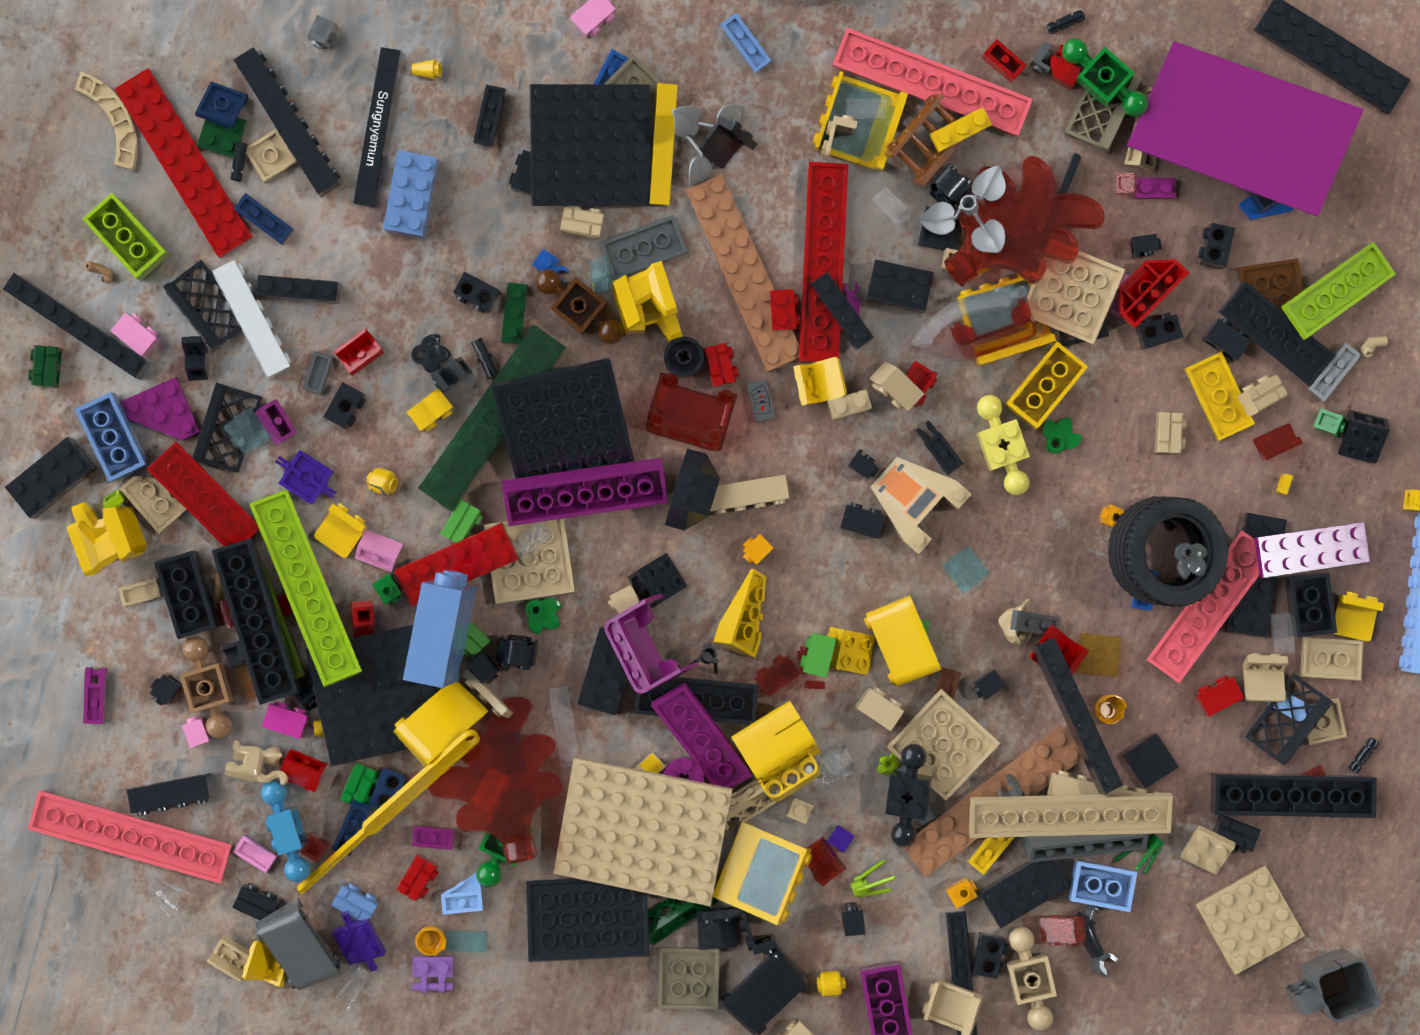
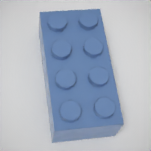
[383,150,439,239]
[74,392,150,483]

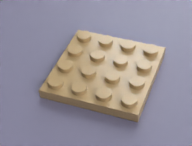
[1020,240,1126,344]
[484,518,575,604]
[887,688,1000,801]
[1195,865,1305,975]

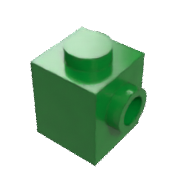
[372,573,404,606]

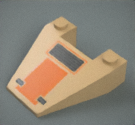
[871,457,972,554]

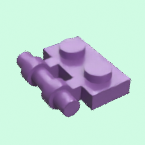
[413,956,454,993]

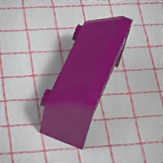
[604,593,698,694]

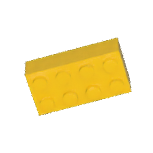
[1004,341,1088,430]

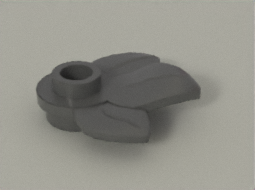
[1174,543,1208,579]

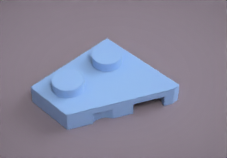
[441,873,483,915]

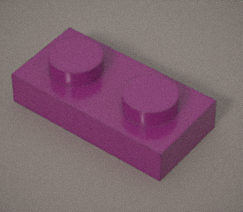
[1135,178,1176,199]
[412,825,455,850]

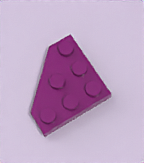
[121,377,201,440]

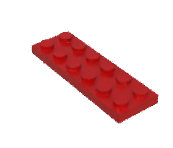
[147,441,259,546]
[394,522,519,606]

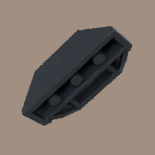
[665,448,720,531]

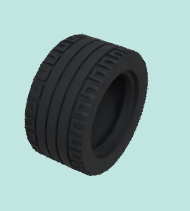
[1108,496,1228,607]

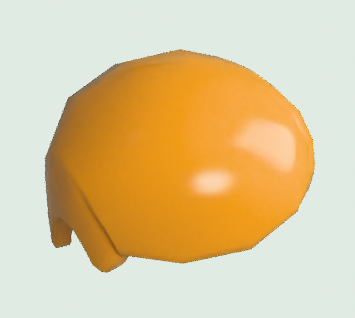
[1095,694,1127,725]
[415,925,446,956]

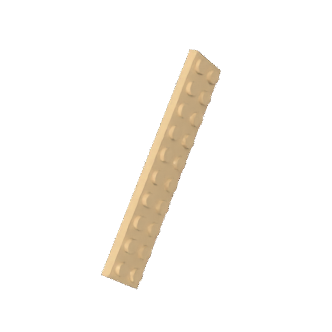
[969,793,1173,838]

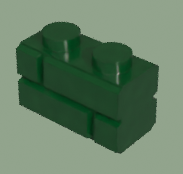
[28,345,62,388]

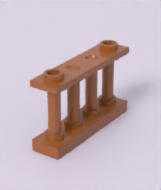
[884,94,962,187]

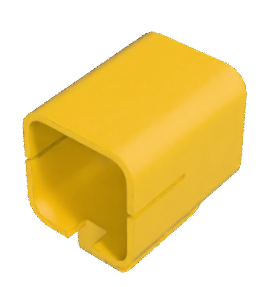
[731,700,822,802]

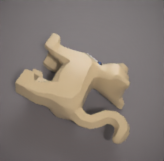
[225,740,288,786]

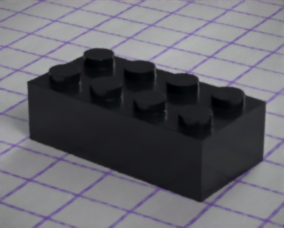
[5,437,98,519]
[154,551,220,640]
[577,627,627,716]
[978,860,1070,929]

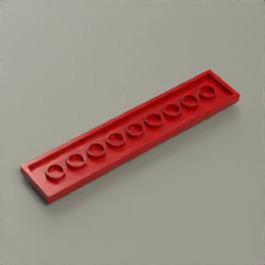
[114,68,254,258]
[799,162,849,362]

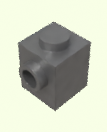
[307,15,338,49]

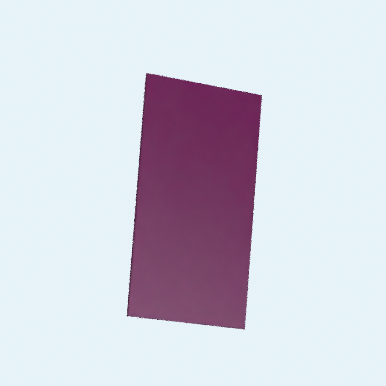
[1127,41,1364,217]

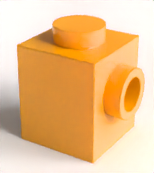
[1099,504,1124,529]
[742,534,773,565]
[945,877,978,909]

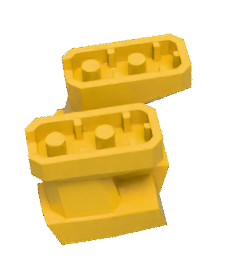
[612,261,683,342]
[67,502,147,577]

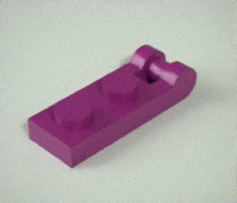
[83,667,108,724]

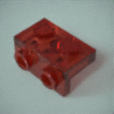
[754,654,800,698]
[799,836,847,887]

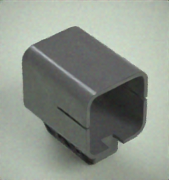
[1285,949,1381,1023]

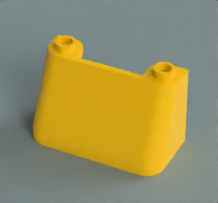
[864,594,942,687]
[393,681,488,767]

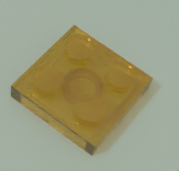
[1076,633,1121,677]

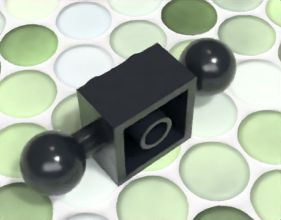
[885,744,933,847]

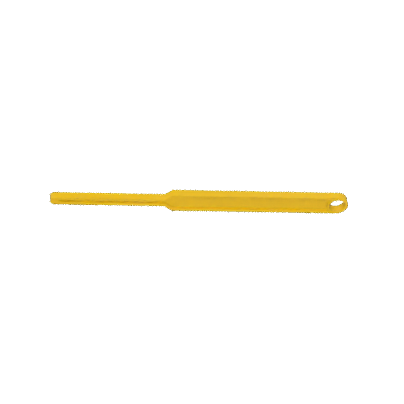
[297,730,480,894]

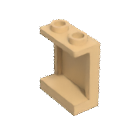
[922,979,984,1035]

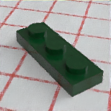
[501,282,528,345]

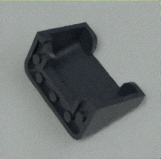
[719,944,811,1035]

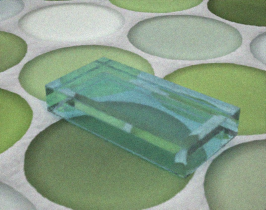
[445,930,487,952]

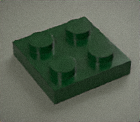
[197,118,248,158]

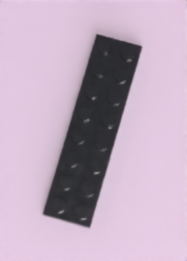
[1253,0,1411,115]

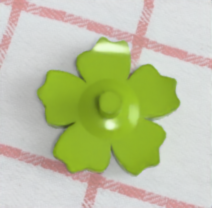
[877,753,900,776]

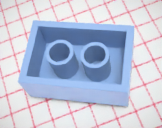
[1067,859,1138,912]

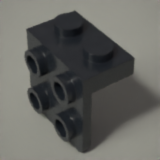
[699,116,758,169]
[739,911,777,955]

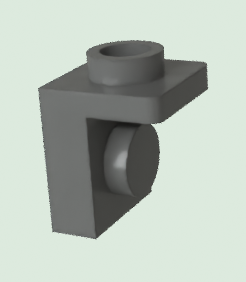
[1030,41,1052,75]

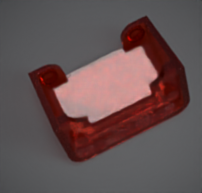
[950,297,1037,360]
[645,372,738,451]

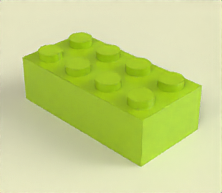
[82,192,170,281]

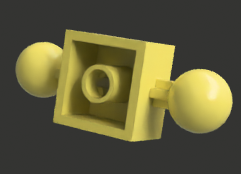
[976,395,1030,496]

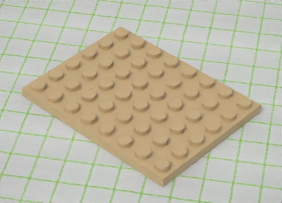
[553,756,733,906]

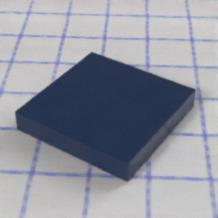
[195,81,248,129]

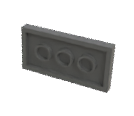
[599,215,688,281]

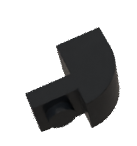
[181,336,209,381]
[431,357,473,394]

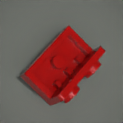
[769,289,800,331]
[334,328,385,376]
[905,361,938,407]

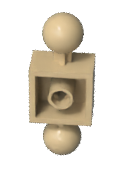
[1006,927,1057,1031]

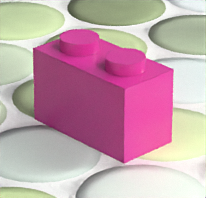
[262,701,310,739]

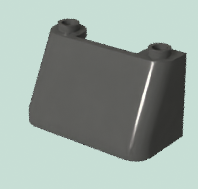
[255,898,341,990]

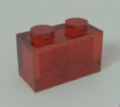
[1039,915,1086,946]

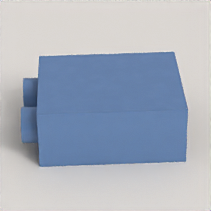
[403,570,477,688]

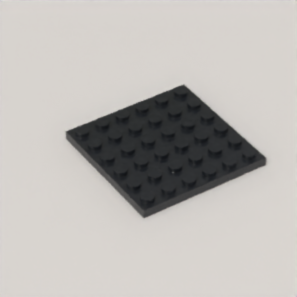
[529,84,651,206]
[492,358,635,479]
[305,625,439,767]

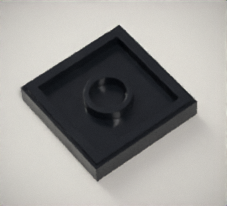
[918,206,965,251]
[1123,733,1179,789]

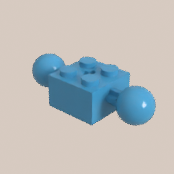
[261,780,310,883]

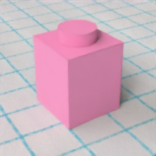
[182,716,213,748]

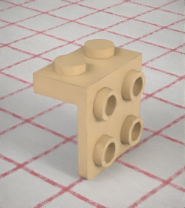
[821,115,858,161]
[1242,653,1288,702]

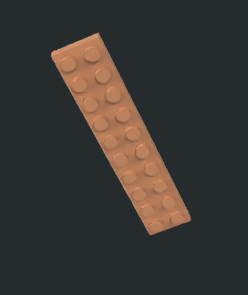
[686,174,799,372]
[903,725,1083,877]

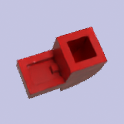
[1048,40,1081,90]
[351,600,375,638]

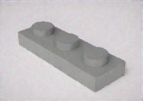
[1307,342,1361,402]

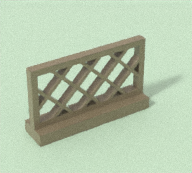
[1065,74,1142,154]

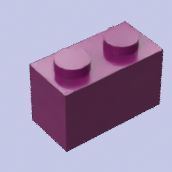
[255,399,297,446]

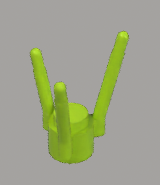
[850,860,896,898]

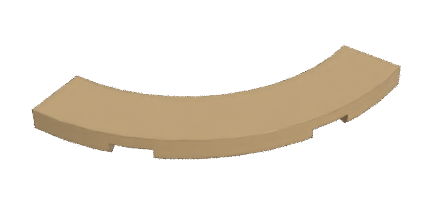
[75,71,138,171]

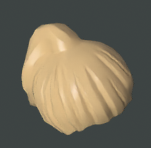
[999,599,1032,645]

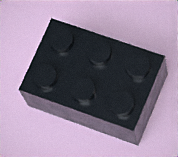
[866,259,934,314]
[1284,573,1337,638]

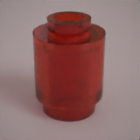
[216,599,235,629]

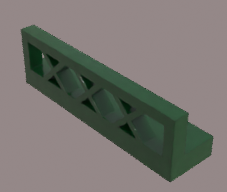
[648,897,719,947]

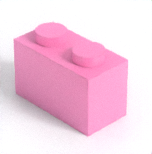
[570,0,616,39]
[110,312,161,358]

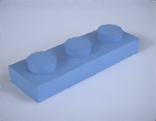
[720,13,771,74]

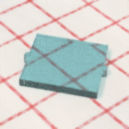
[589,256,612,293]
[223,407,270,455]
[942,546,989,593]

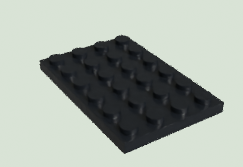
[526,879,650,963]

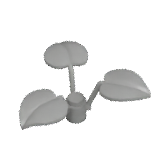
[672,104,741,187]
[919,166,1006,253]

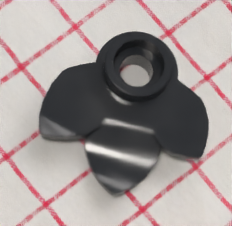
[411,334,451,374]

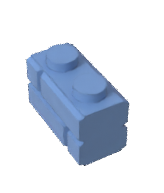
[331,882,380,921]

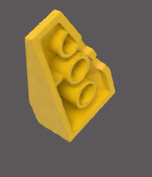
[713,569,766,658]

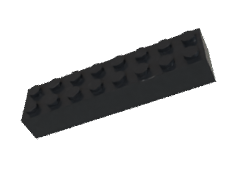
[211,538,302,705]
[1210,772,1377,818]

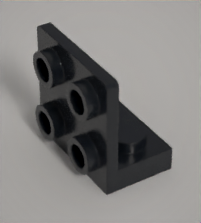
[1338,409,1390,464]
[627,553,687,609]
[696,906,741,950]

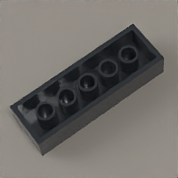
[635,676,759,725]

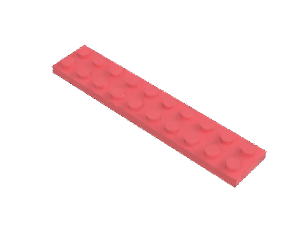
[832,28,1033,137]
[28,790,233,884]

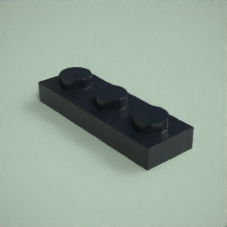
[473,84,506,148]

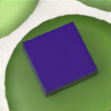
[827,825,855,853]

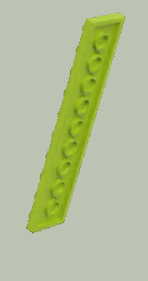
[249,489,362,688]

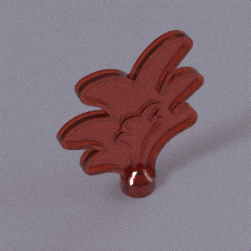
[944,156,1105,287]
[428,697,562,864]

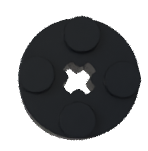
[925,164,973,210]
[664,336,704,378]
[496,634,539,670]

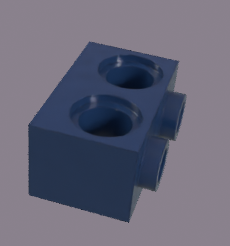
[369,767,409,809]

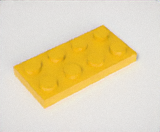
[1184,352,1255,441]

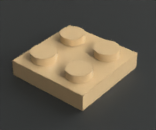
[1180,825,1235,875]

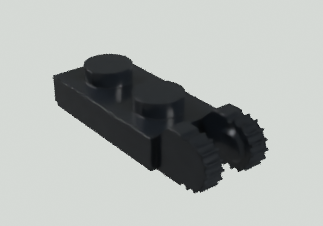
[915,420,964,476]

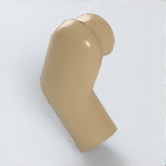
[1361,336,1388,358]

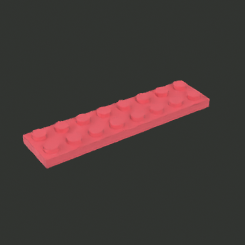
[1146,530,1259,683]

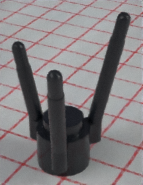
[688,643,719,675]

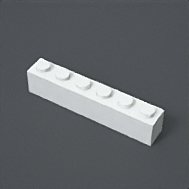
[213,260,292,380]

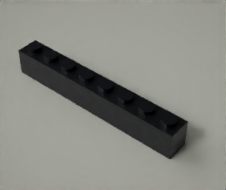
[233,47,341,197]
[3,273,152,380]
[1031,638,1123,794]

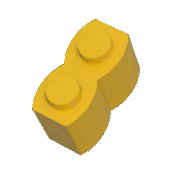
[407,388,454,432]

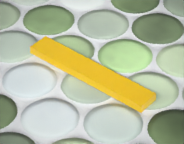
[649,83,678,205]

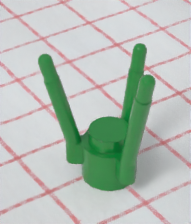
[1114,833,1165,874]

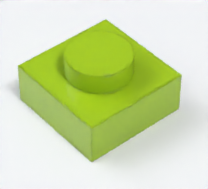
[102,488,124,508]

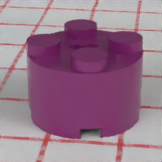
[664,757,704,782]

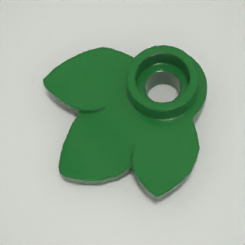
[1043,417,1082,454]
[525,597,562,634]

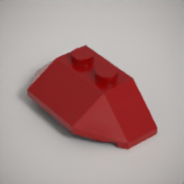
[1118,259,1190,329]

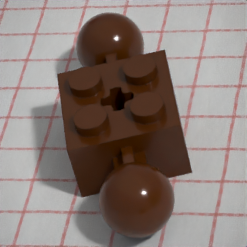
[535,269,623,344]

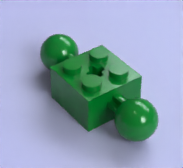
[1062,38,1148,117]
[476,789,536,888]

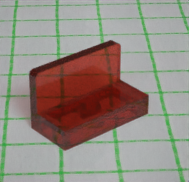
[1253,423,1303,461]

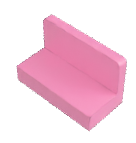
[355,530,403,573]

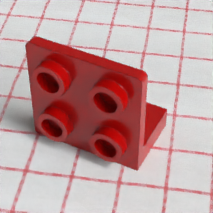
[1029,625,1089,675]

